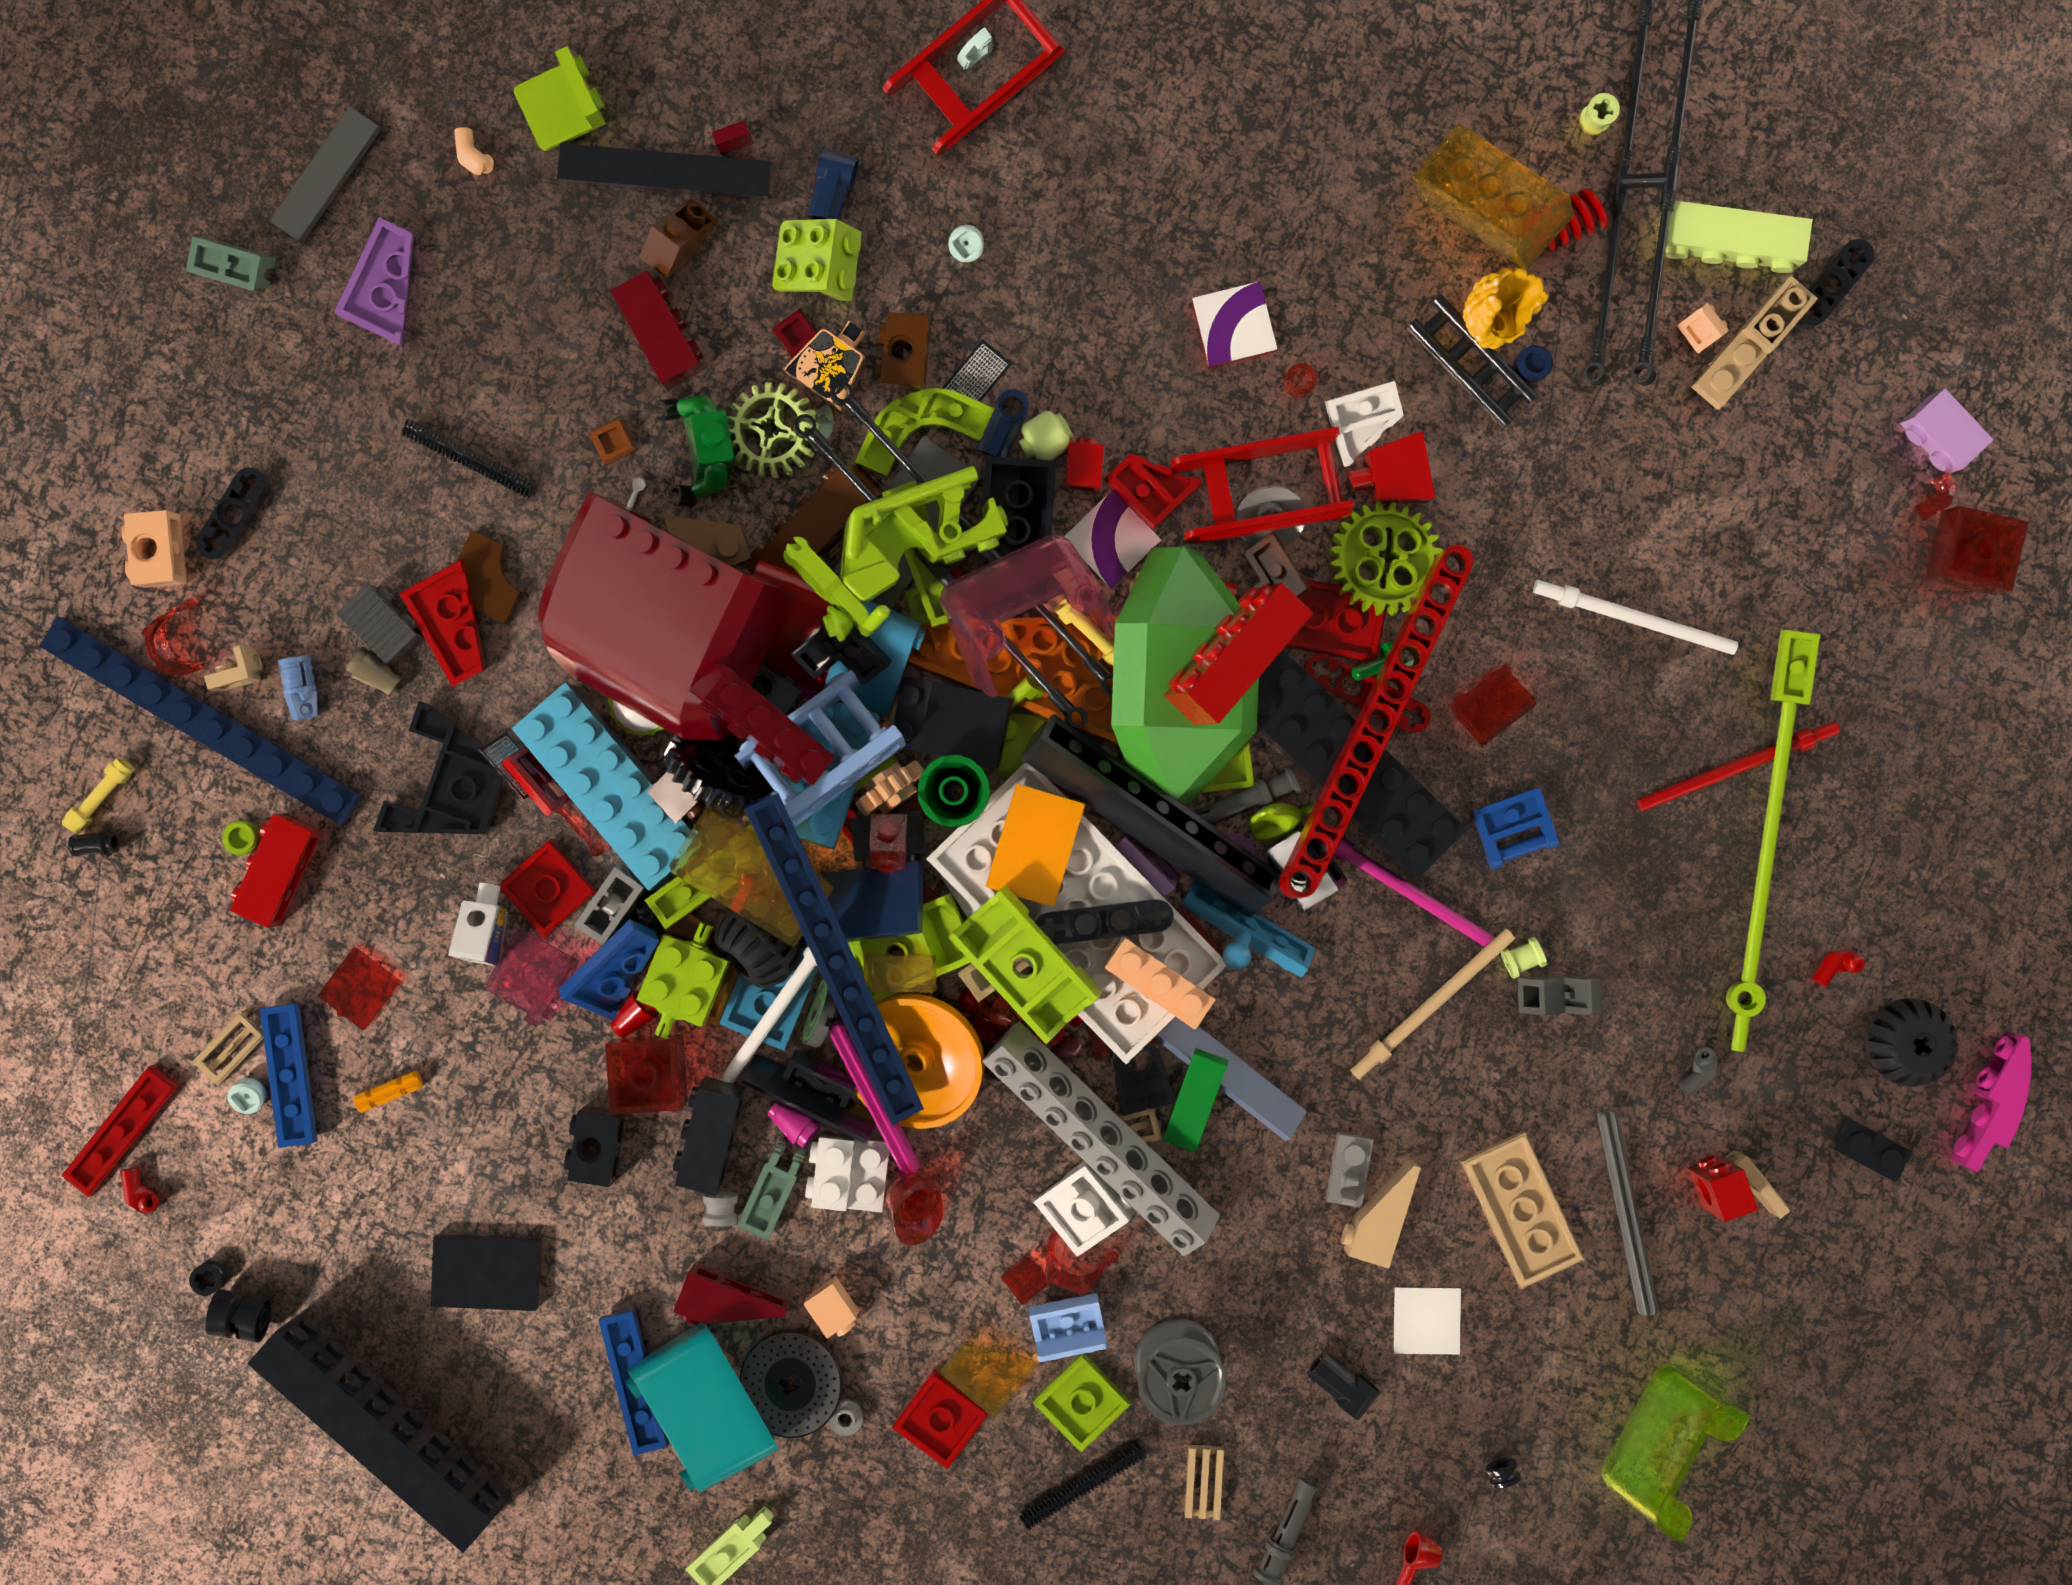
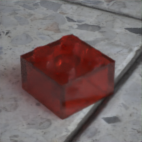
[1925,506,2029,595]
[605,1034,688,1115]

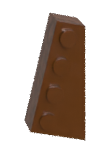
[745,464,885,574]

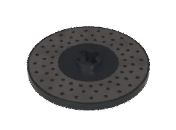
[739,1330,843,1438]

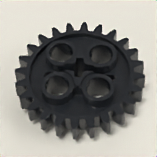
[663,735,774,817]

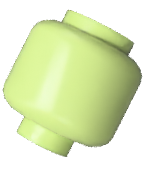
[1018,410,1073,460]

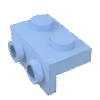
[1028,1293,1108,1362]

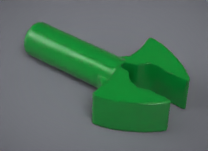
[1351,642,1414,681]

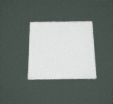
[1394,1287,1461,1355]

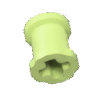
[1579,93,1620,135]
[1501,937,1547,979]

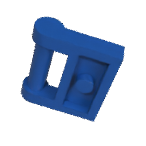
[1471,787,1559,870]

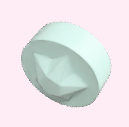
[949,224,984,262]
[227,1078,267,1114]

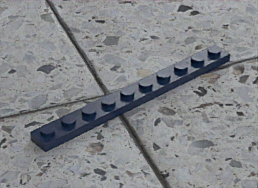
[39,616,363,826]
[743,791,924,1125]

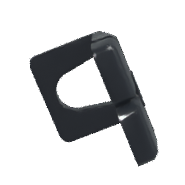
[1112,1043,1176,1115]

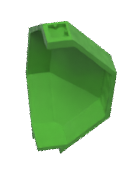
[1111,547,1259,804]

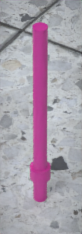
[1333,836,1494,947]

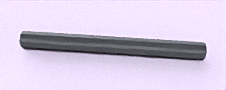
[1597,1109,1659,1316]

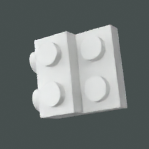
[805,1133,890,1213]
[1034,1161,1136,1257]

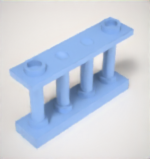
[734,670,906,828]

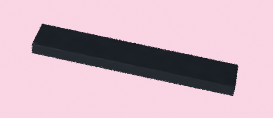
[557,143,772,199]

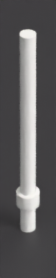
[1533,579,1738,655]
[719,947,817,1083]

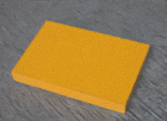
[985,783,1085,907]

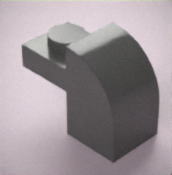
[1518,975,1602,1016]

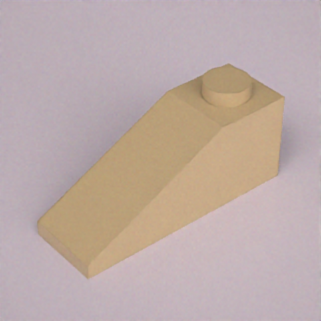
[1341,1159,1421,1269]

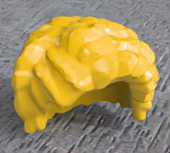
[1462,267,1548,349]

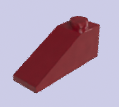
[673,1264,791,1325]

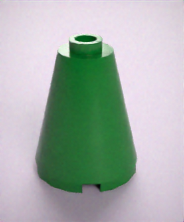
[918,755,990,827]

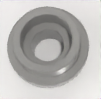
[828,1399,863,1436]

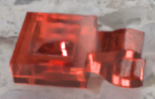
[966,996,1012,1042]

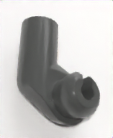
[1678,1047,1718,1097]

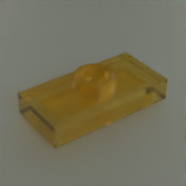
[864,954,936,993]

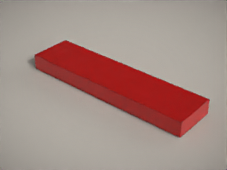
[61,1065,180,1197]

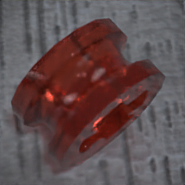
[1283,363,1317,398]

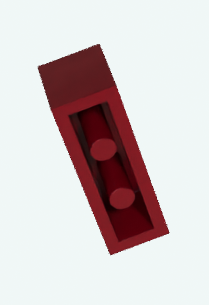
[610,270,704,390]

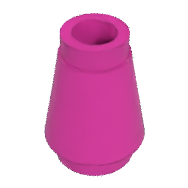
[767,1101,821,1148]

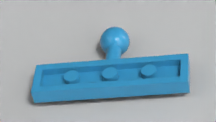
[1181,880,1316,978]

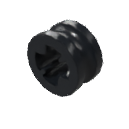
[189,1261,227,1296]
[1485,1458,1521,1489]

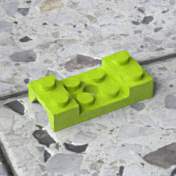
[949,885,1103,1044]
[847,893,971,1002]

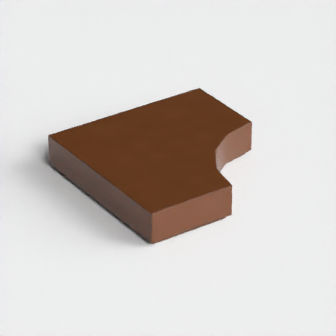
[456,530,523,625]

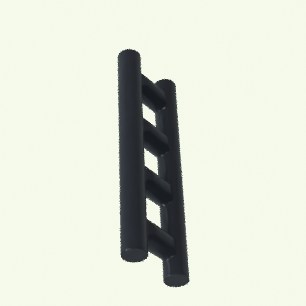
[1406,294,1539,429]

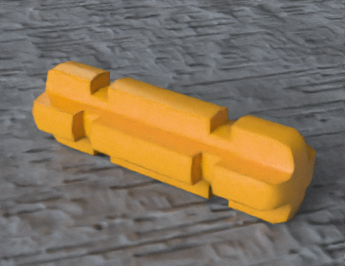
[353,1071,423,1113]

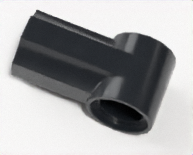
[1307,1350,1381,1421]

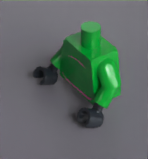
[655,396,734,507]

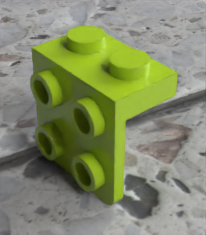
[514,46,606,151]
[772,219,862,301]

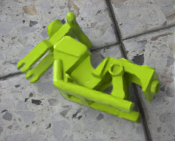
[783,465,1008,642]

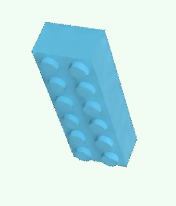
[511,682,711,891]

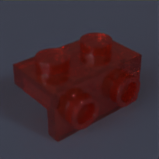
[1451,663,1536,748]

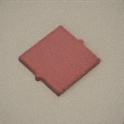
[317,947,401,1031]

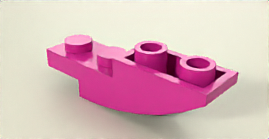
[1950,1031,2032,1173]

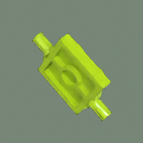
[636,921,731,1039]

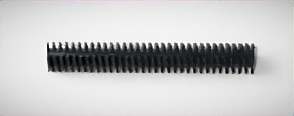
[402,418,536,499]
[1019,1439,1147,1530]

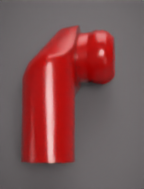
[1811,949,1865,988]

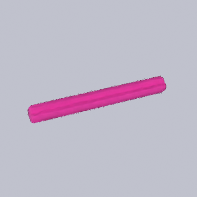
[829,1019,920,1176]

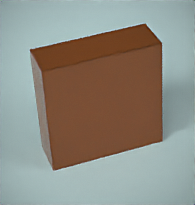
[589,418,637,466]

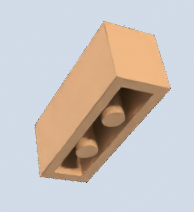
[1103,936,1216,1030]

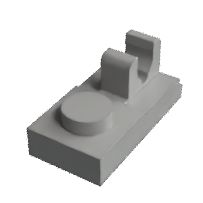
[1326,1132,1374,1208]

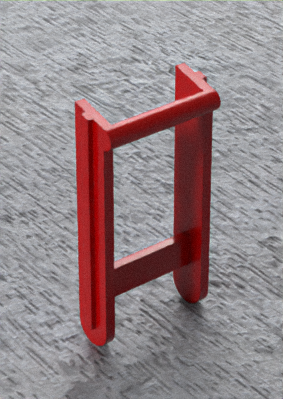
[883,0,1066,155]
[1170,427,1355,544]

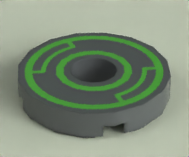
[803,979,837,1048]

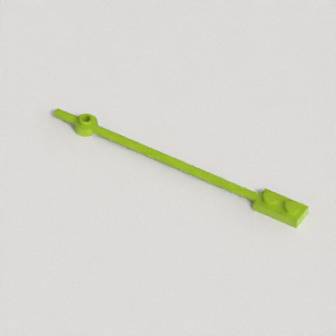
[1726,630,1821,1052]

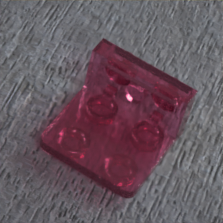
[486,929,580,1027]

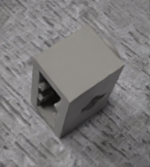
[574,865,648,945]

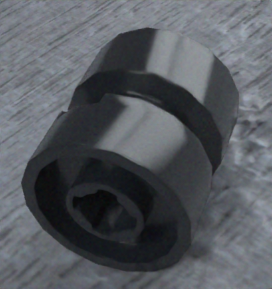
[205,1289,272,1343]

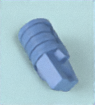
[278,655,318,721]

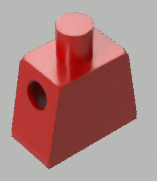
[1347,431,1436,504]

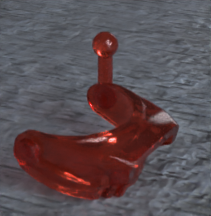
[141,598,206,675]
[1045,1229,1118,1296]

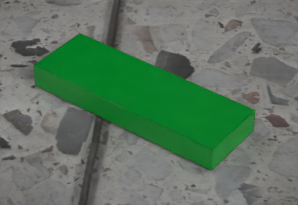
[1163,1048,1229,1153]

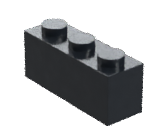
[672,1076,746,1196]

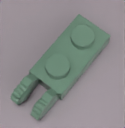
[737,1137,808,1241]

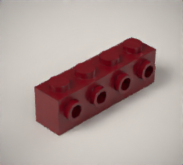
[690,661,835,786]

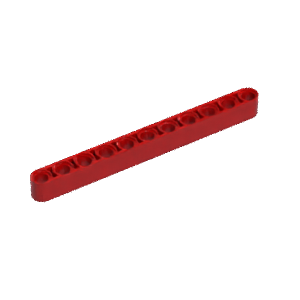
[1279,545,1474,899]

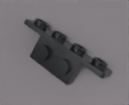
[741,1049,876,1143]

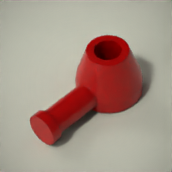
[1393,1531,1443,1585]

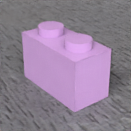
[1900,388,1994,474]

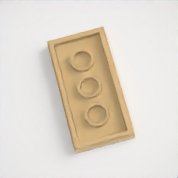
[1460,1131,1585,1289]

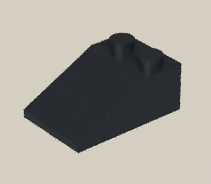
[893,676,1014,769]

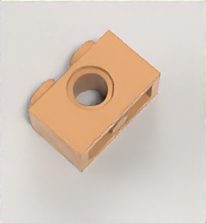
[121,510,187,588]

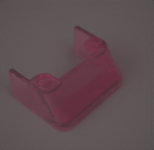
[940,534,1115,698]

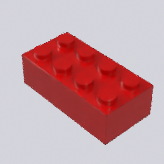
[1163,583,1313,725]

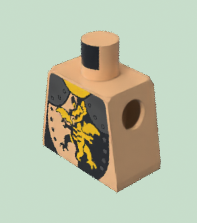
[784,321,867,413]

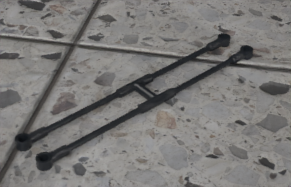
[1583,0,1703,386]
[794,381,1113,730]

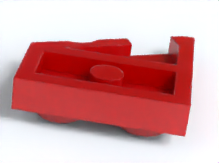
[1104,453,1202,530]

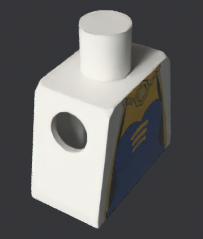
[448,883,508,967]

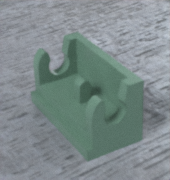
[186,236,277,291]

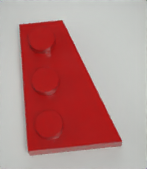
[399,560,486,687]

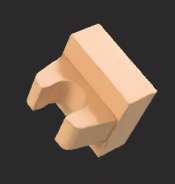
[1677,302,1729,353]

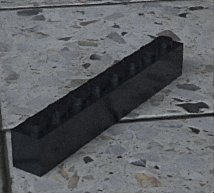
[1020,714,1281,918]

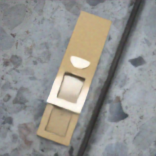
[1691,276,1818,410]

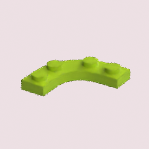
[855,388,995,478]

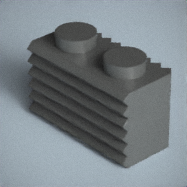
[336,584,424,665]

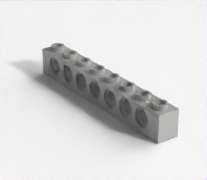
[982,1021,1220,1256]

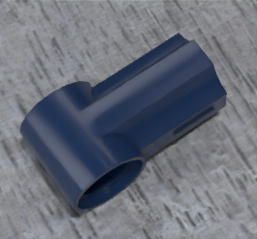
[807,148,859,220]
[977,389,1029,458]

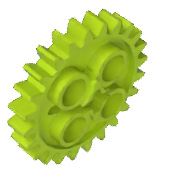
[1327,501,1443,616]

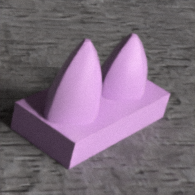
[1115,833,1182,896]

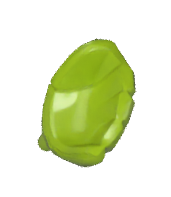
[1248,803,1314,842]

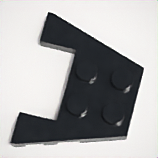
[374,701,506,834]

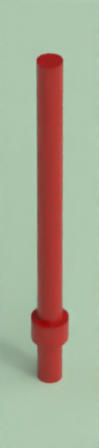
[1637,721,1840,812]

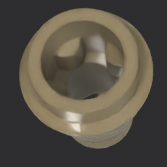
[346,647,402,696]

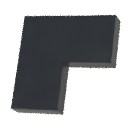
[790,624,892,685]

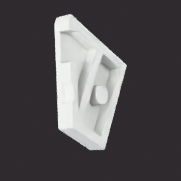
[1325,381,1404,467]

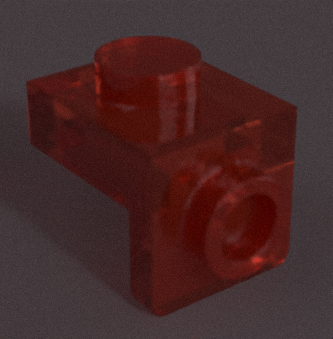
[869,814,907,872]

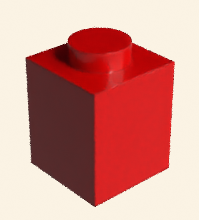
[1065,437,1104,492]

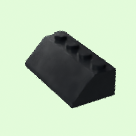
[976,456,1056,605]

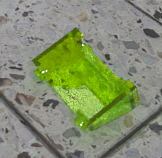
[1602,1364,1751,1543]

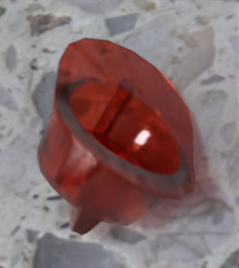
[886,1170,943,1245]

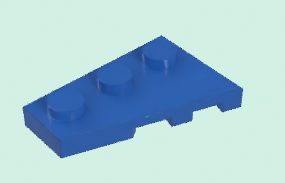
[558,919,659,1020]

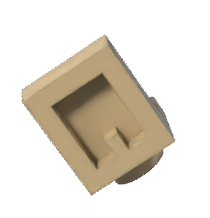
[204,644,262,692]

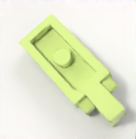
[685,1506,774,1585]

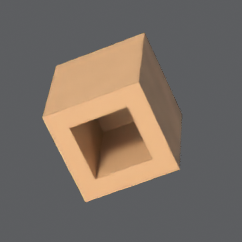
[803,1276,859,1339]

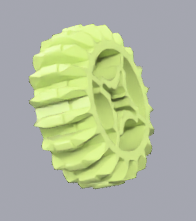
[727,382,820,479]

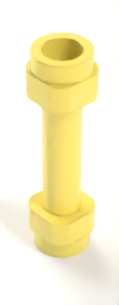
[1055,596,1114,666]
[62,757,135,834]

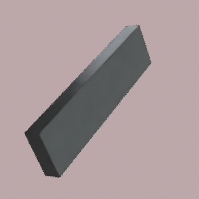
[269,106,382,244]

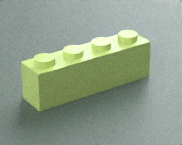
[1656,201,1813,273]

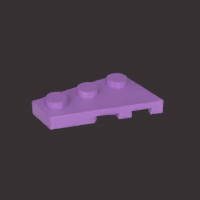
[334,217,414,347]

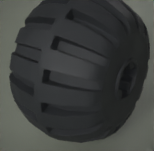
[714,902,800,988]
[1864,998,1959,1087]

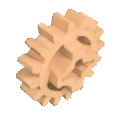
[855,760,924,816]

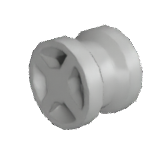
[703,1191,738,1227]

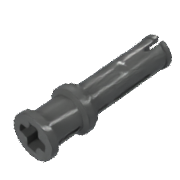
[1194,765,1302,826]
[1253,1478,1321,1585]

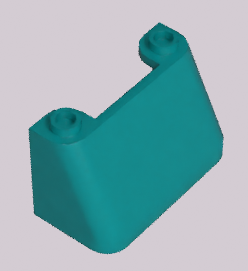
[625,1322,779,1493]

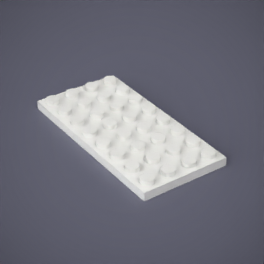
[927,762,1226,1064]

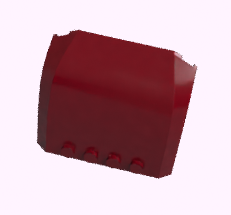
[538,491,795,740]

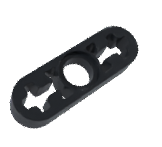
[1796,239,1874,329]
[196,468,271,561]

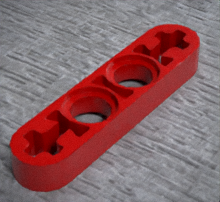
[1303,653,1431,733]

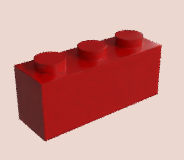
[229,813,323,928]

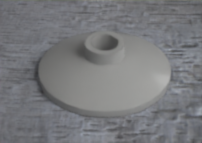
[1236,485,1305,547]

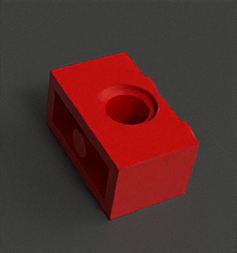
[1688,1155,1758,1222]

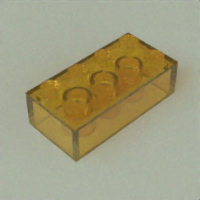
[1411,123,1574,271]
[669,807,834,947]

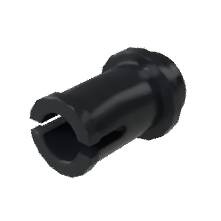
[68,829,120,857]

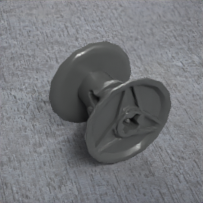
[1134,1318,1227,1426]

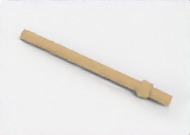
[1350,928,1516,1080]

